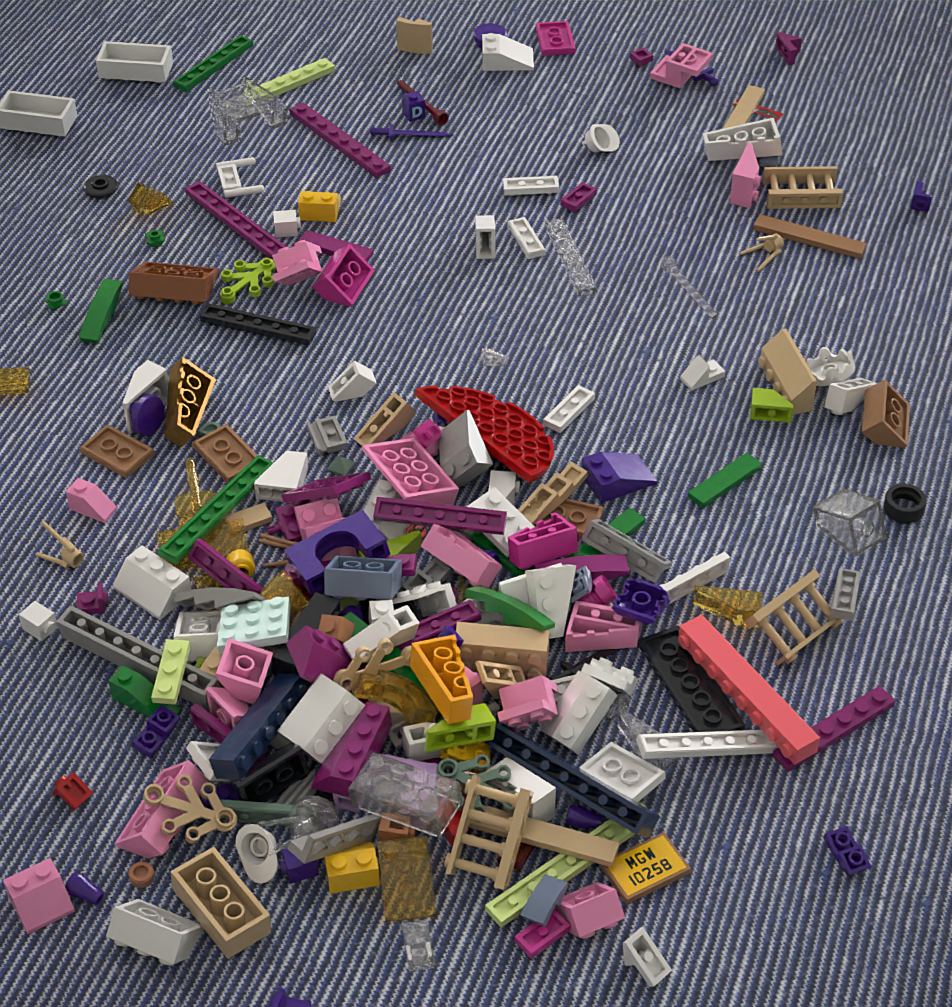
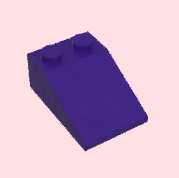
[582,452,657,503]

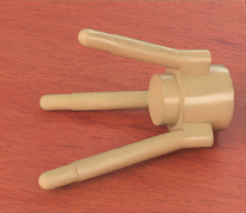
[740,233,784,272]
[35,521,84,569]

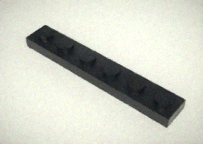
[199,303,316,345]

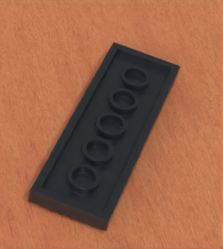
[638,625,745,732]

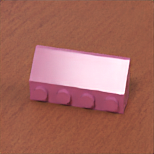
[114,760,208,859]

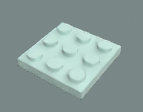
[217,597,291,654]

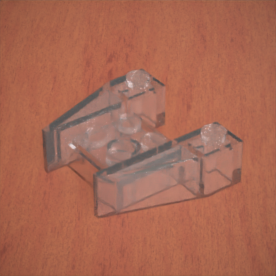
[209,76,287,146]

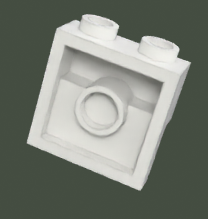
[581,657,638,697]

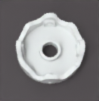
[806,347,855,386]

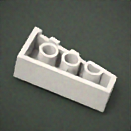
[703,118,782,161]

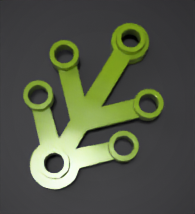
[220,258,276,304]

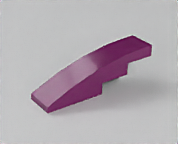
[535,554,630,581]

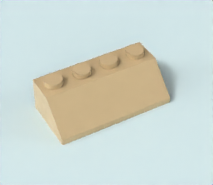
[758,328,817,415]

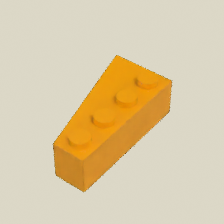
[409,634,473,724]

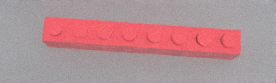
[678,614,820,765]

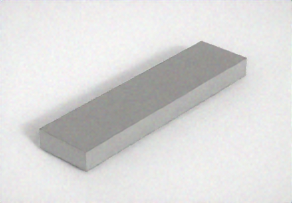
[830,568,861,621]

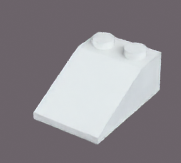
[482,33,534,71]
[123,360,169,434]
[174,610,221,664]

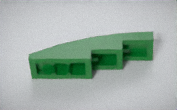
[79,278,123,344]
[465,586,555,631]

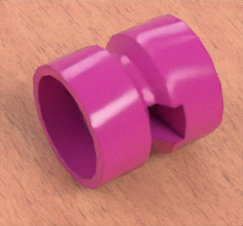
[578,575,617,606]

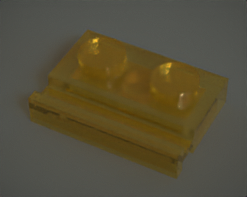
[0,367,30,395]

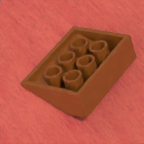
[129,261,219,304]

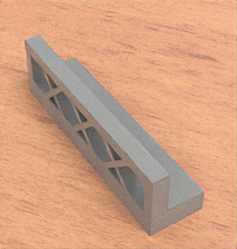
[581,519,672,584]
[287,813,381,864]

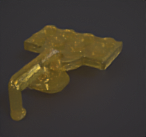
[156,457,249,569]

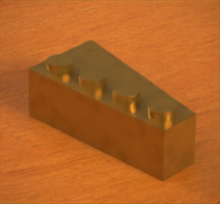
[164,357,216,447]

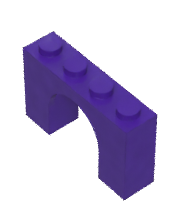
[284,509,391,596]

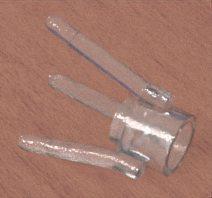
[257,813,320,856]

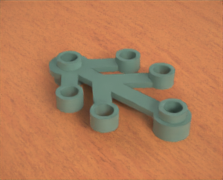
[436,754,518,822]

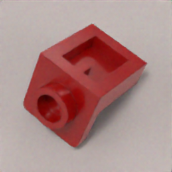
[52,772,94,811]

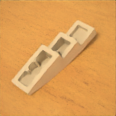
[518,462,589,525]

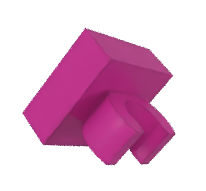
[412,419,442,449]

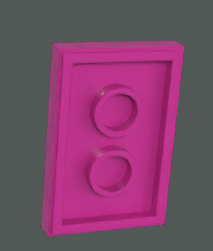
[535,21,576,56]

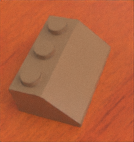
[862,380,910,448]

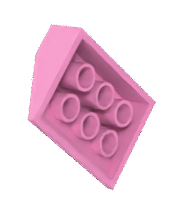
[361,438,459,505]

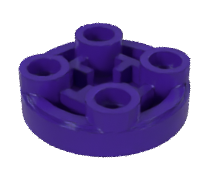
[473,23,507,48]
[129,394,165,436]

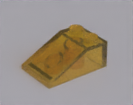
[377,836,436,922]

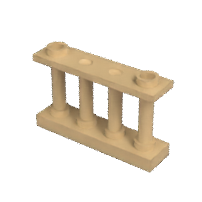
[763,166,843,209]
[743,569,844,666]
[444,775,534,890]

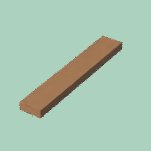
[753,214,867,259]

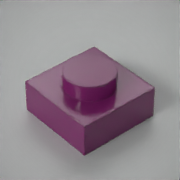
[630,47,654,66]

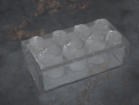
[349,752,463,838]

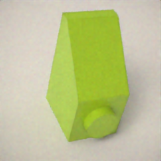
[750,388,794,423]

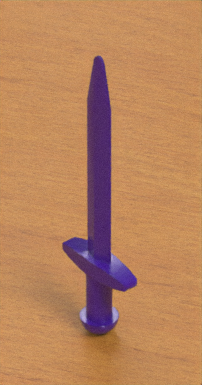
[665,49,719,87]
[369,124,453,140]

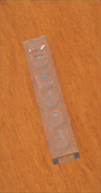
[545,218,597,297]

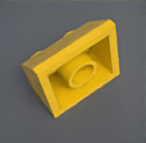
[298,191,341,222]
[324,841,380,894]

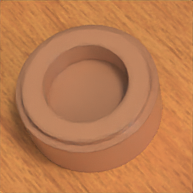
[128,862,155,888]

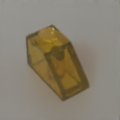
[127,182,173,215]

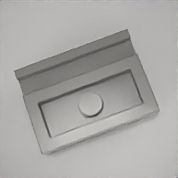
[307,416,348,455]

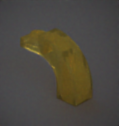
[352,669,438,726]

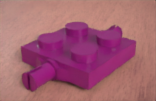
[266,499,310,542]

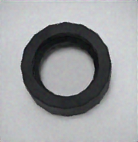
[884,483,926,524]

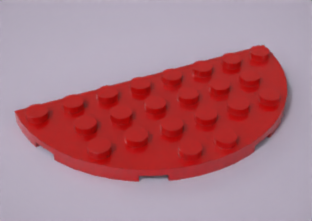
[414,385,554,483]

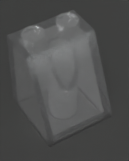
[812,488,887,557]

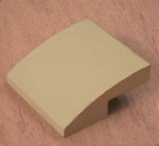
[396,17,433,54]

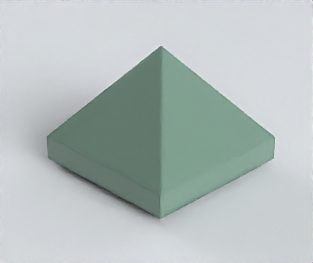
[327,456,355,476]

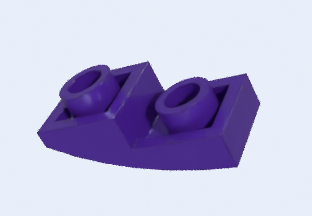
[132,705,180,759]
[823,826,872,876]

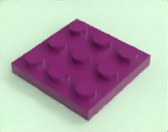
[281,471,371,505]

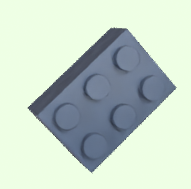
[324,555,402,601]

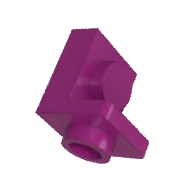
[77,583,109,615]

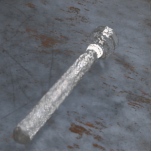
[660,256,717,320]

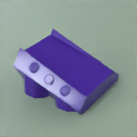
[612,579,670,625]

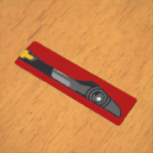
[732,99,783,121]

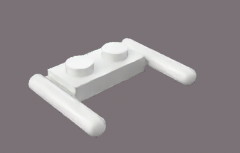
[216,157,264,198]

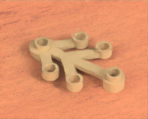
[333,638,411,702]
[143,775,237,844]

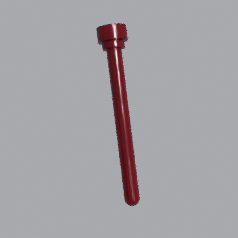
[397,80,449,126]

